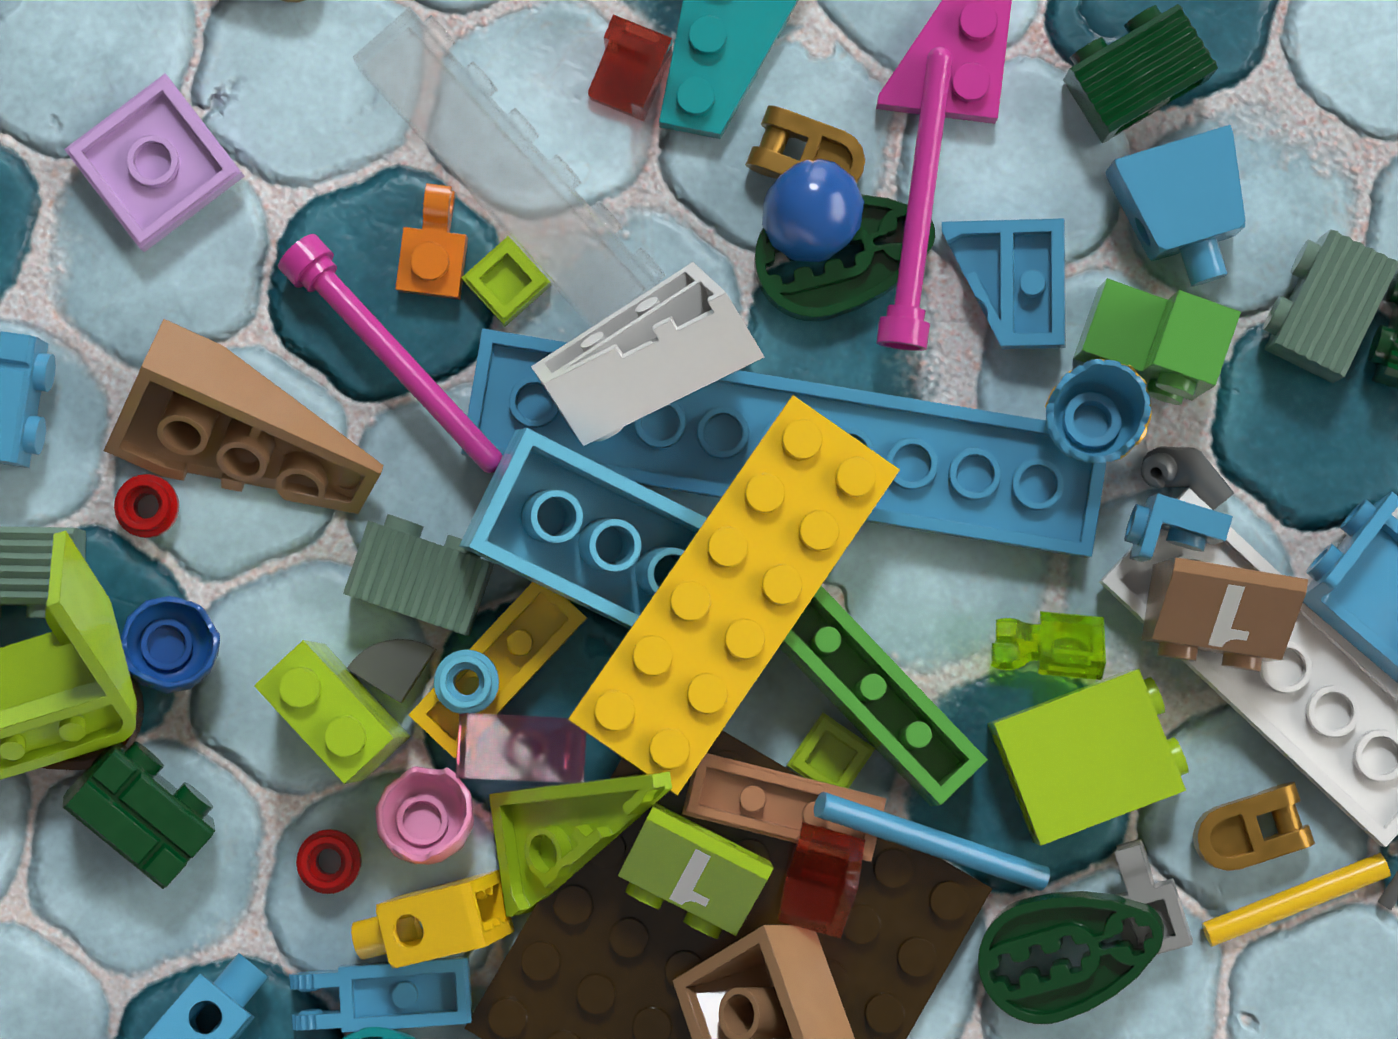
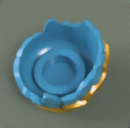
[1045,359,1152,463]

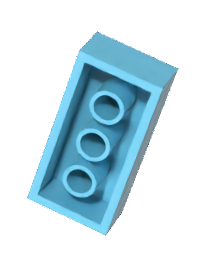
[459,428,707,629]

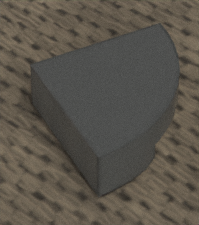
[347,639,437,703]

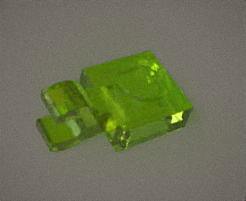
[991,611,1106,680]

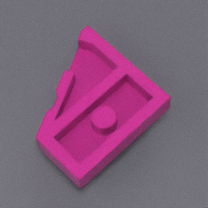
[876,0,1012,124]

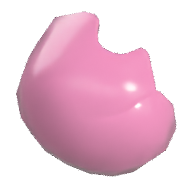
[375,766,474,865]

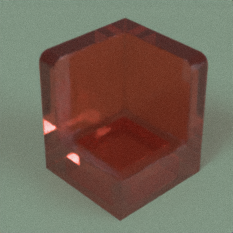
[588,14,673,121]
[778,822,865,939]

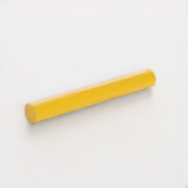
[1202,853,1391,947]

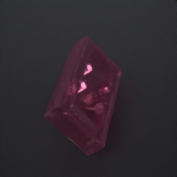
[456,713,586,783]

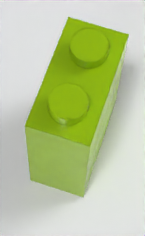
[254,640,411,784]
[987,669,1189,846]

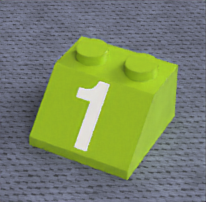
[618,803,773,939]

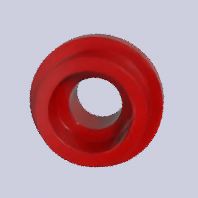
[114,474,179,538]
[296,829,362,894]

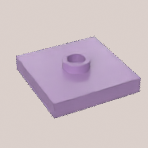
[64,73,245,252]

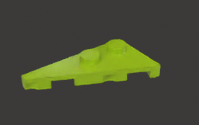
[489,772,672,917]

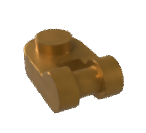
[745,105,865,183]
[1193,782,1315,871]

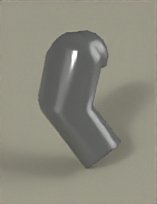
[1141,446,1234,510]

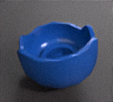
[762,159,864,262]
[121,596,220,694]

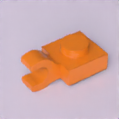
[395,183,468,300]

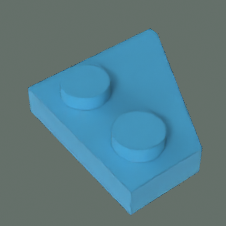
[942,218,1066,349]

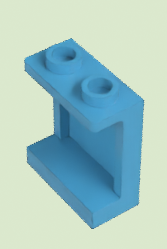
[1303,492,1398,683]

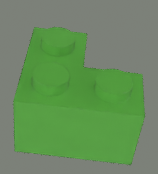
[1073,278,1241,405]

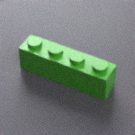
[779,586,988,806]

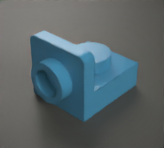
[1124,493,1233,562]

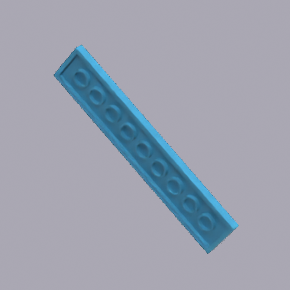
[461,328,1107,558]

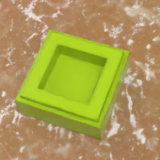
[461,236,552,327]
[786,712,875,788]

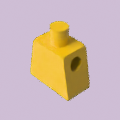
[351,869,515,969]

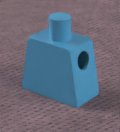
[1105,125,1246,287]
[143,953,268,1039]

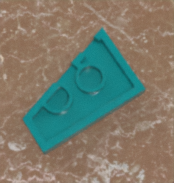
[659,0,799,139]

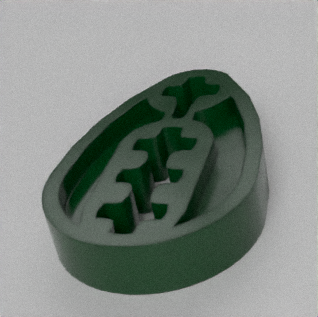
[754,194,935,322]
[978,891,1164,1024]

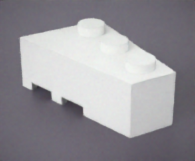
[531,262,764,446]

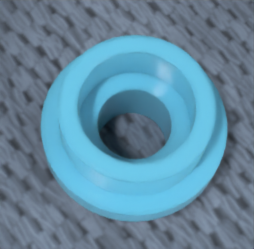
[434,650,499,714]

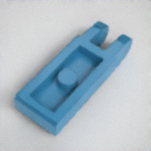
[289,956,473,1033]

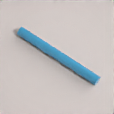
[814,792,1050,891]

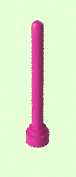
[876,47,953,351]
[278,234,503,473]

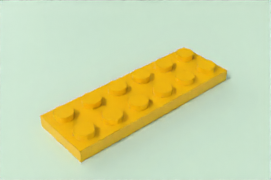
[567,395,900,795]

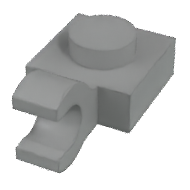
[1115,838,1193,954]

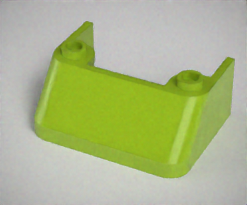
[0,530,137,780]

